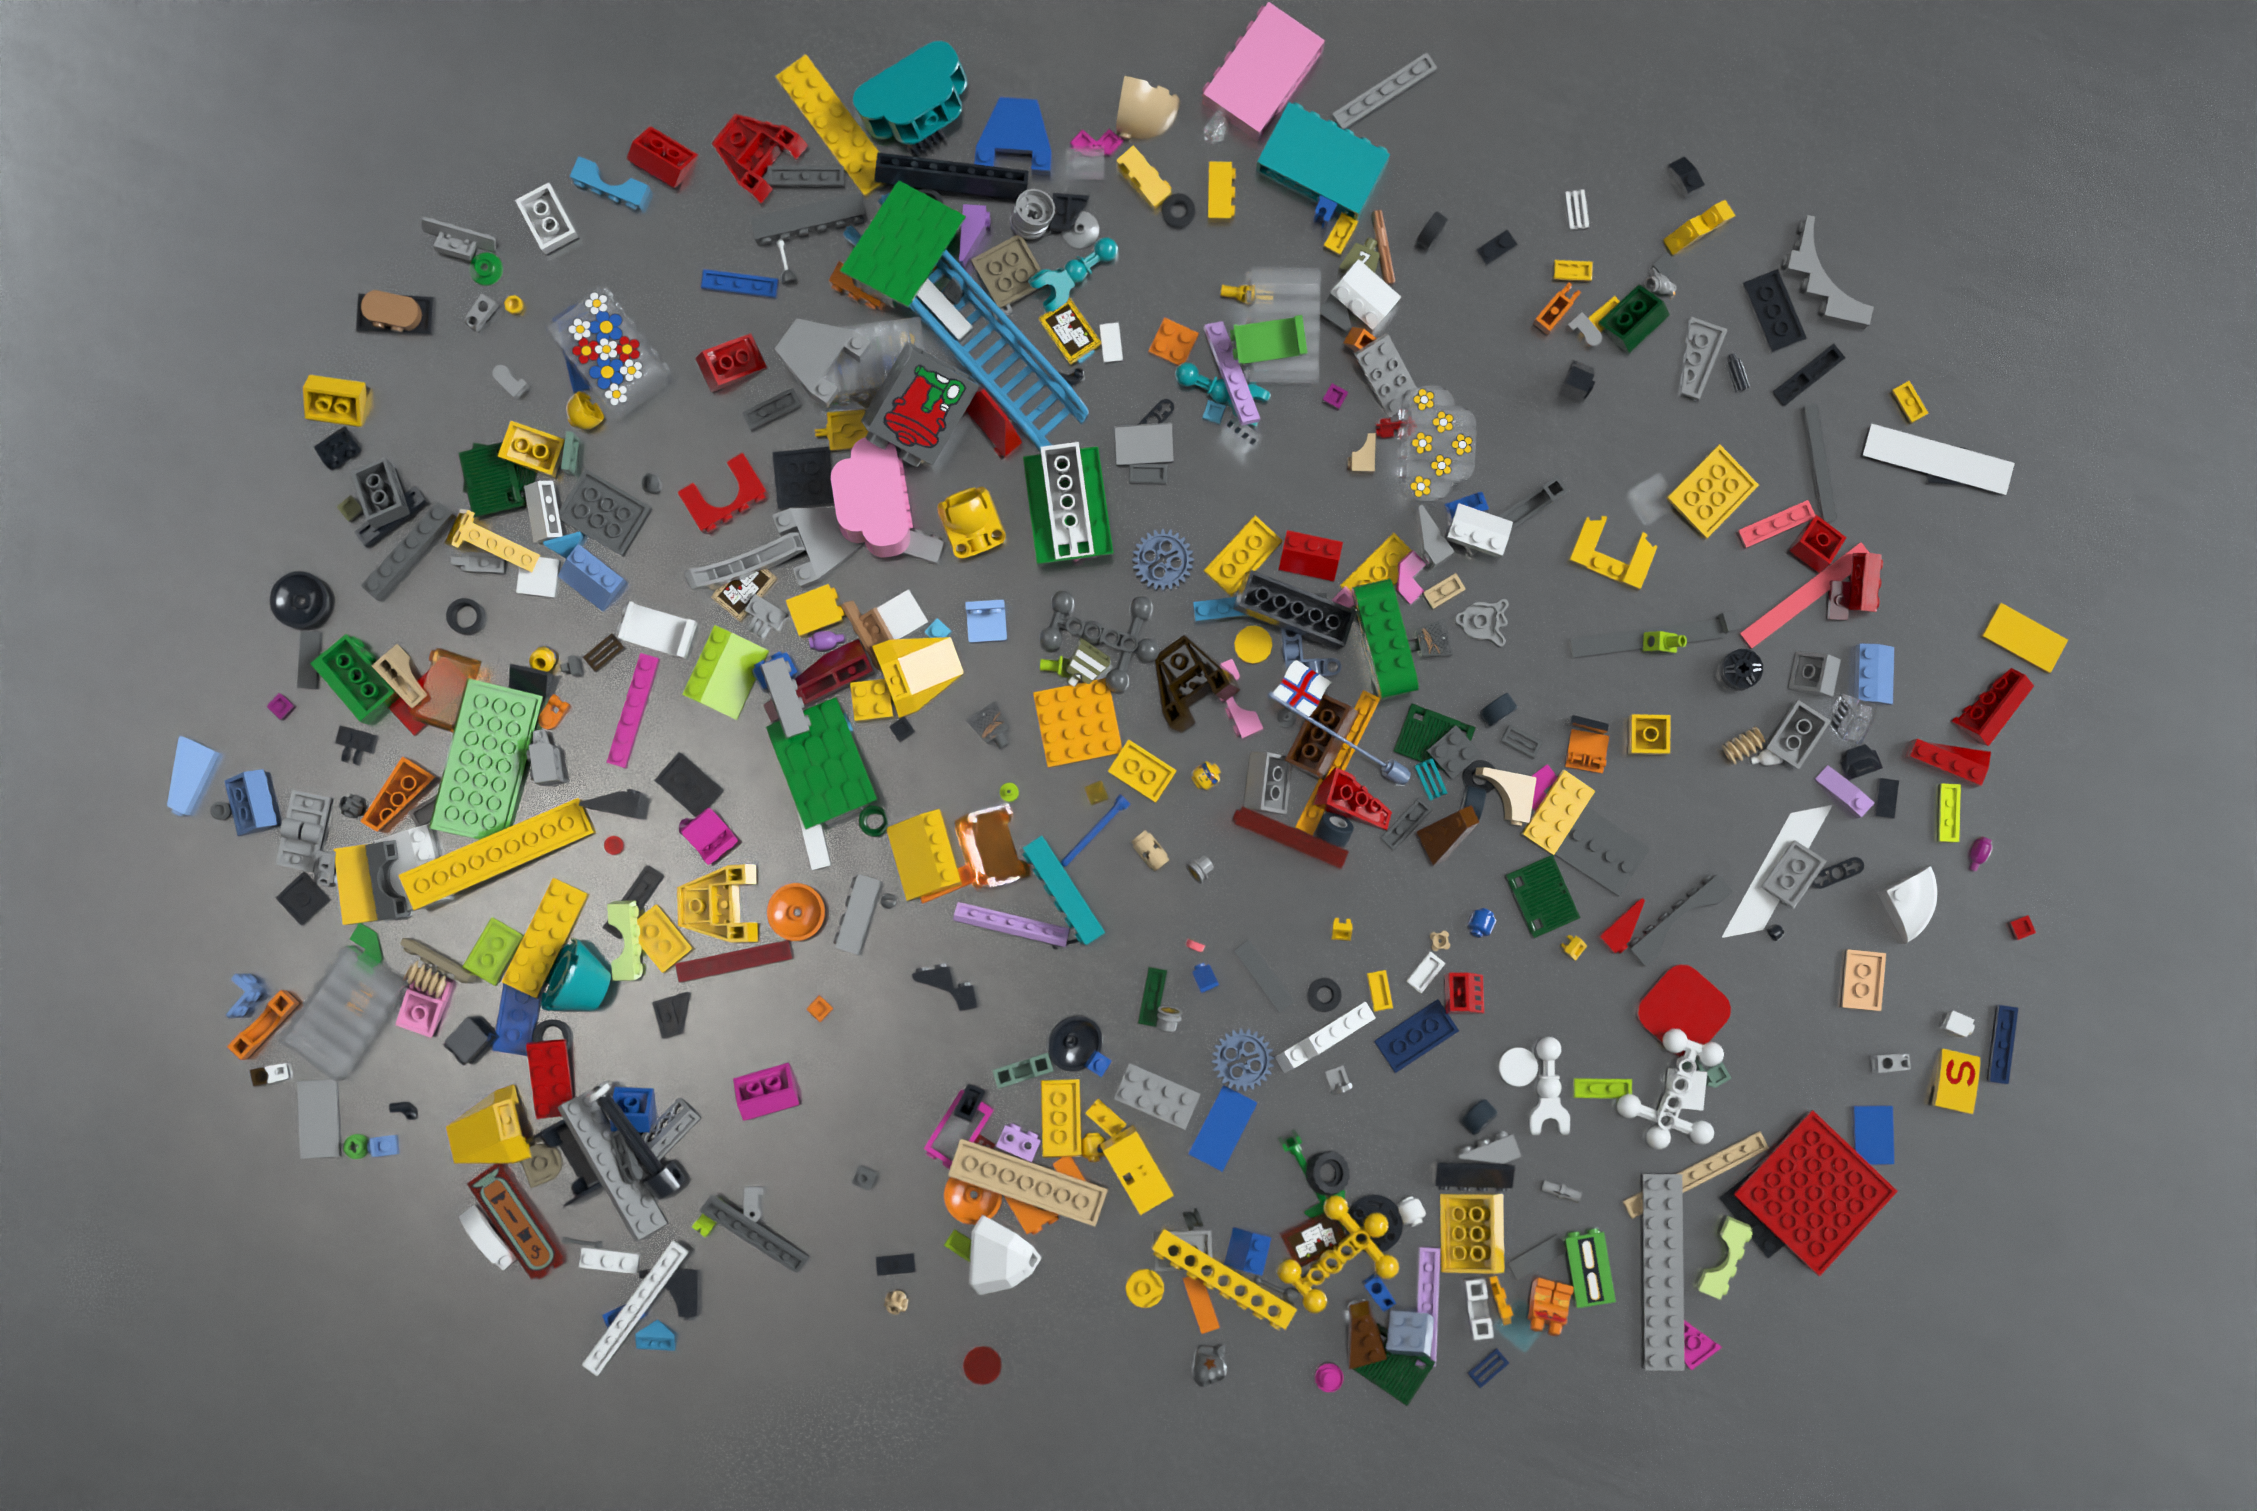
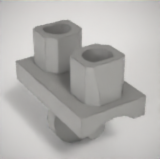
[313,850,336,886]

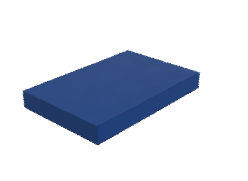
[1853,1106,1895,1165]

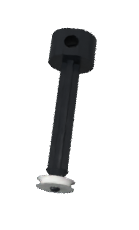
[585,1080,686,1201]

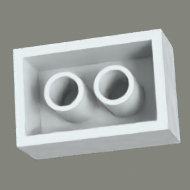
[515,183,579,255]

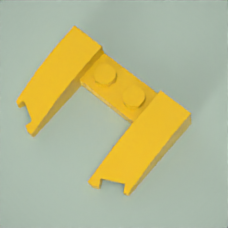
[1568,516,1657,591]

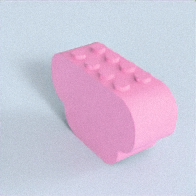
[831,438,913,557]

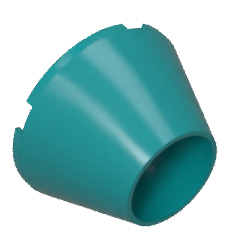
[541,938,611,1011]

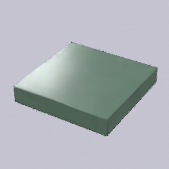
[561,431,580,476]

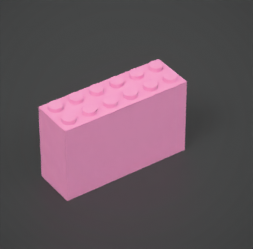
[1202,2,1325,142]

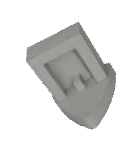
[1325,1065,1353,1094]

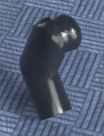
[1059,368,1084,386]

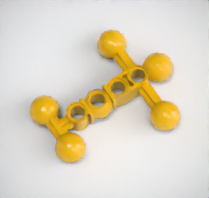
[1277,1196,1399,1313]

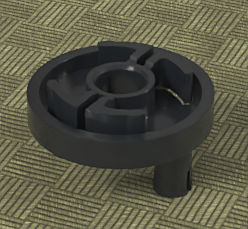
[1345,1194,1403,1252]

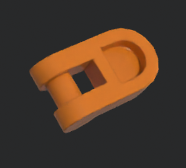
[538,694,570,730]

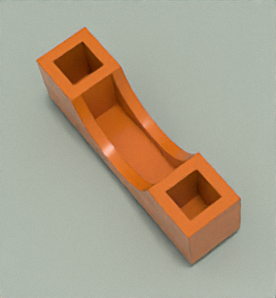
[227,990,300,1060]

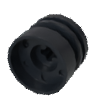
[1718,649,1763,691]

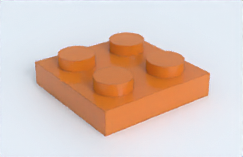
[1148,317,1199,366]

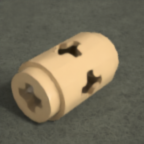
[1131,830,1169,871]

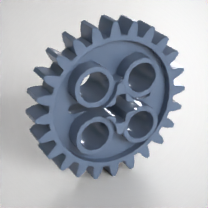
[1132,529,1194,591]
[1211,1028,1274,1092]

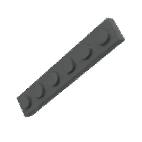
[700,1194,808,1274]

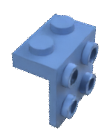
[226,973,263,1018]

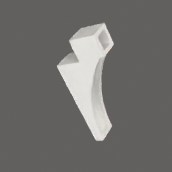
[1275,1002,1375,1073]

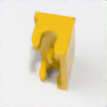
[1085,1099,1126,1137]

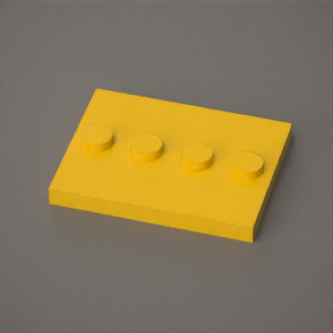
[1666,444,1759,539]

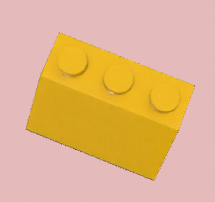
[303,375,366,427]

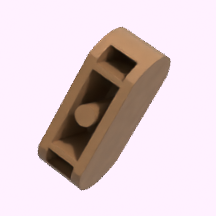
[361,290,422,332]

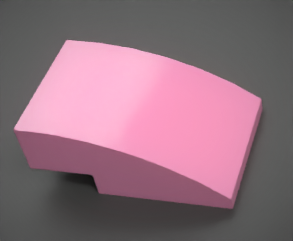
[395,970,455,1038]

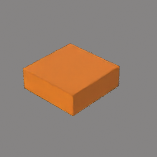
[806,995,834,1022]

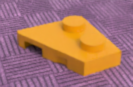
[1489,1275,1513,1326]

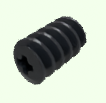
[905,129,946,157]

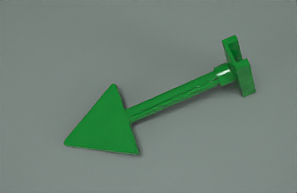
[1278,1129,1345,1236]

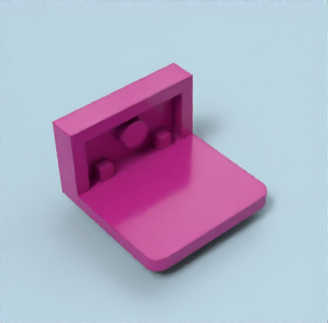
[681,808,738,865]

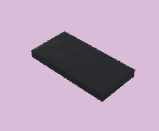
[1742,269,1807,353]
[356,293,435,335]

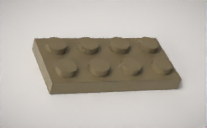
[400,938,477,984]

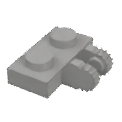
[745,594,787,637]

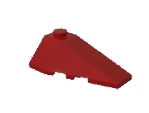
[1314,767,1392,830]

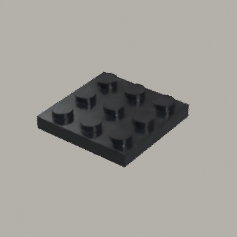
[772,446,835,509]

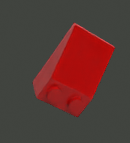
[695,333,767,392]

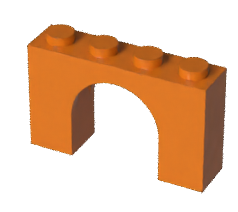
[1003,1157,1087,1235]

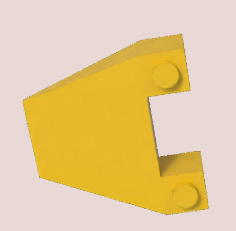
[677,864,758,943]

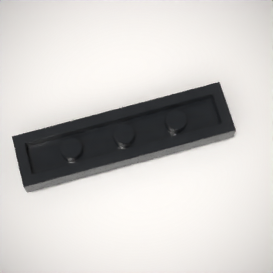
[354,486,427,548]
[603,864,663,939]

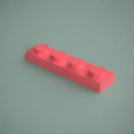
[1738,500,1815,548]

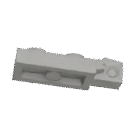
[451,552,505,574]

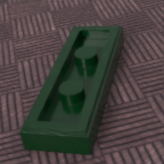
[1138,967,1167,1027]

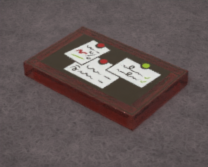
[1280,1212,1346,1268]

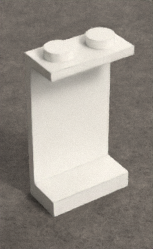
[617,601,697,659]

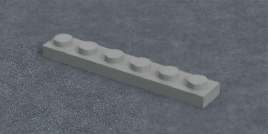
[1332,53,1437,130]

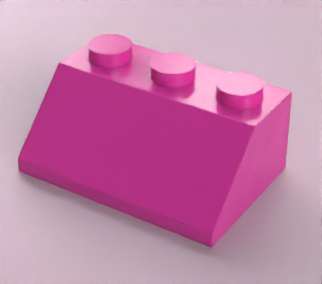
[733,1062,799,1121]

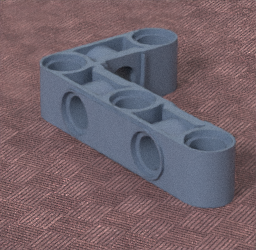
[1280,627,1342,678]

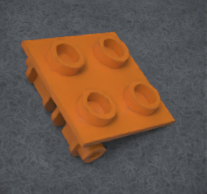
[1565,729,1609,773]

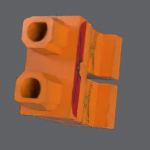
[1527,1278,1574,1337]

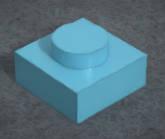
[924,618,951,638]

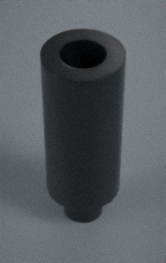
[1727,353,1750,392]

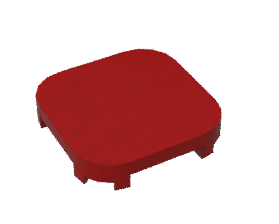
[1637,964,1731,1057]

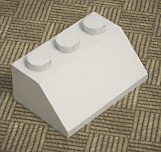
[1330,259,1401,330]
[1446,503,1513,558]

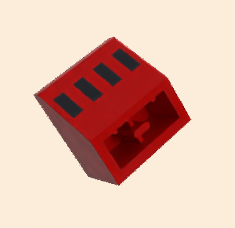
[1444,973,1484,1014]

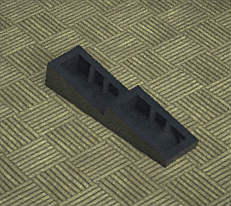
[1773,343,1846,406]

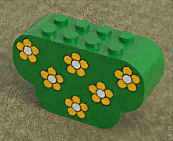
[1352,578,1419,700]

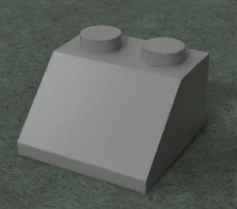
[1789,651,1841,697]

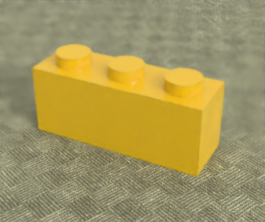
[1208,162,1236,222]

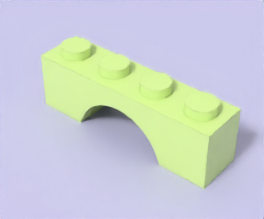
[607,901,643,981]
[1697,1216,1752,1300]

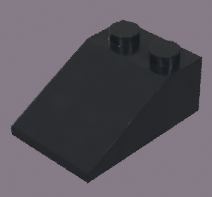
[579,788,646,820]

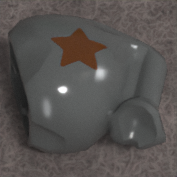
[1192,1345,1227,1388]

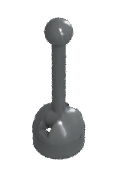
[1254,1276,1299,1305]

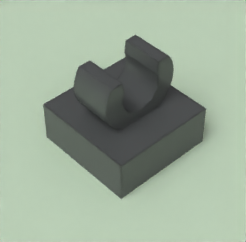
[560,655,582,677]

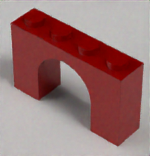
[677,452,768,534]

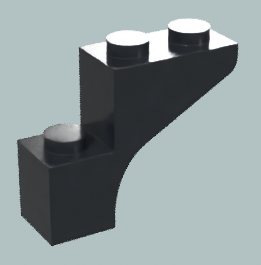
[912,963,978,1011]

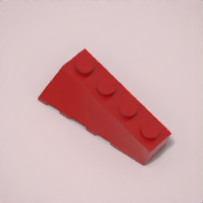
[1952,668,2034,747]
[1905,738,1991,787]

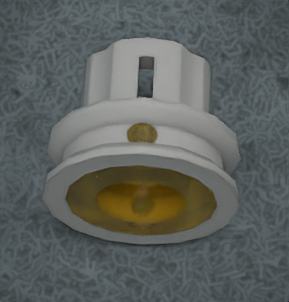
[1186,855,1214,883]
[1157,1006,1182,1032]

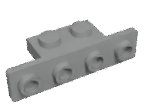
[421,217,496,261]

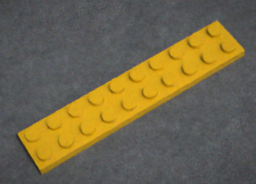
[398,798,594,911]

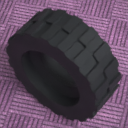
[1305,1151,1350,1195]

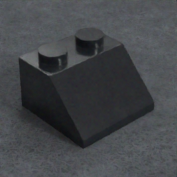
[509,663,554,700]

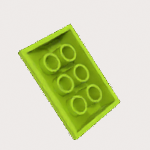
[682,625,769,720]

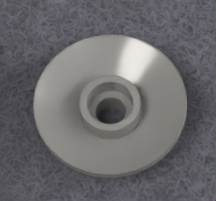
[1062,211,1099,249]

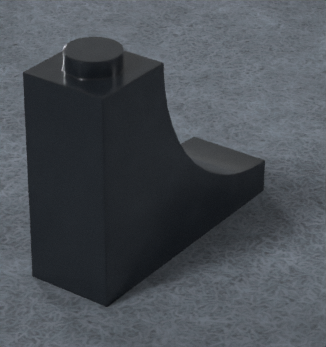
[639,1269,700,1321]

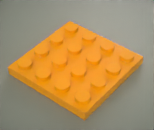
[1033,678,1122,768]

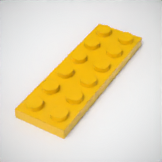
[501,878,588,999]

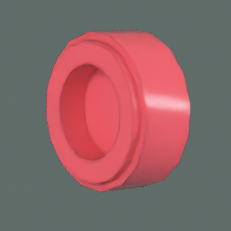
[1185,938,1205,952]

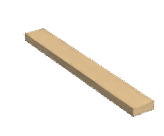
[1622,1131,1769,1219]

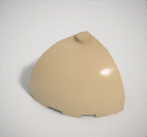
[1116,76,1180,140]

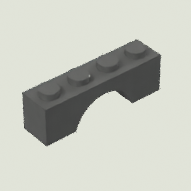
[365,840,408,921]

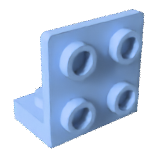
[965,600,1007,643]

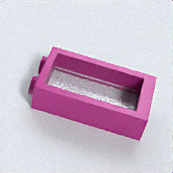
[924,1089,994,1170]

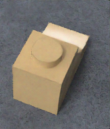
[1347,433,1376,474]

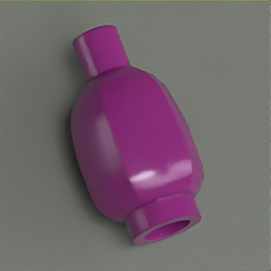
[1970,836,1993,871]

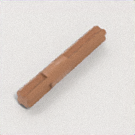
[1371,210,1395,285]

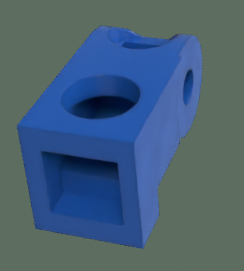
[1362,1272,1396,1312]

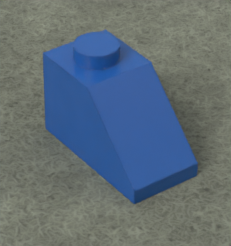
[1192,962,1219,993]

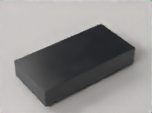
[1874,778,1899,819]

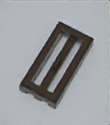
[582,633,625,673]

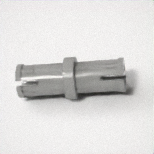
[1541,1180,1582,1203]

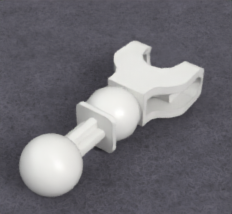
[1529,1037,1570,1135]

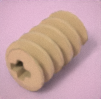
[1722,726,1765,765]
[403,961,447,999]

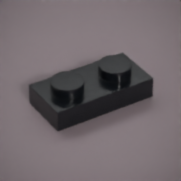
[1475,229,1518,267]

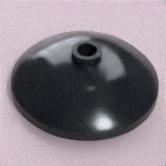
[270,571,328,628]
[1047,1015,1103,1072]

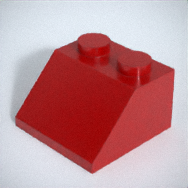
[1789,515,1847,573]

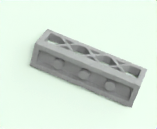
[634,1097,700,1174]

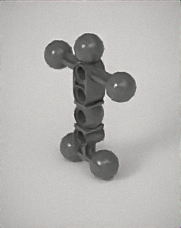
[1038,590,1160,693]

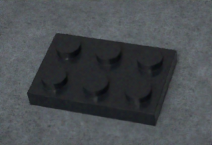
[654,752,723,817]

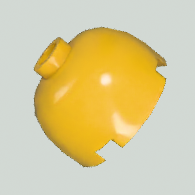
[566,391,604,430]

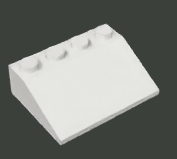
[375,824,451,911]

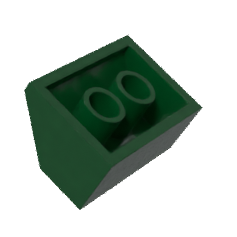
[1598,284,1670,353]

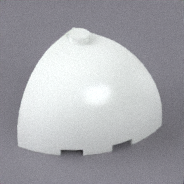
[1877,866,1937,944]

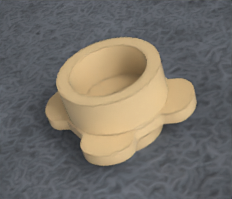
[1430,931,1450,951]

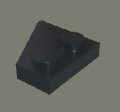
[1050,192,1089,232]
[652,992,689,1039]

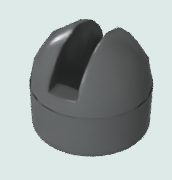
[881,893,896,909]

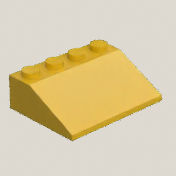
[886,809,962,901]
[1440,1194,1504,1274]

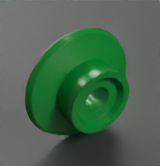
[469,252,503,286]

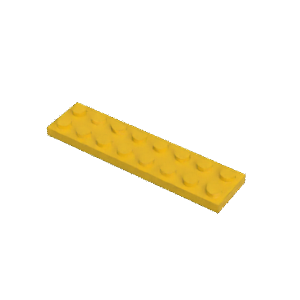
[775,54,884,197]

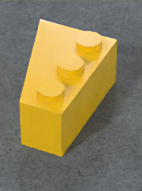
[1116,145,1172,211]

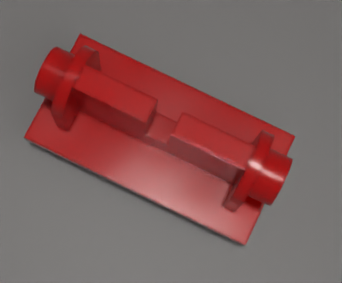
[1375,416,1415,438]

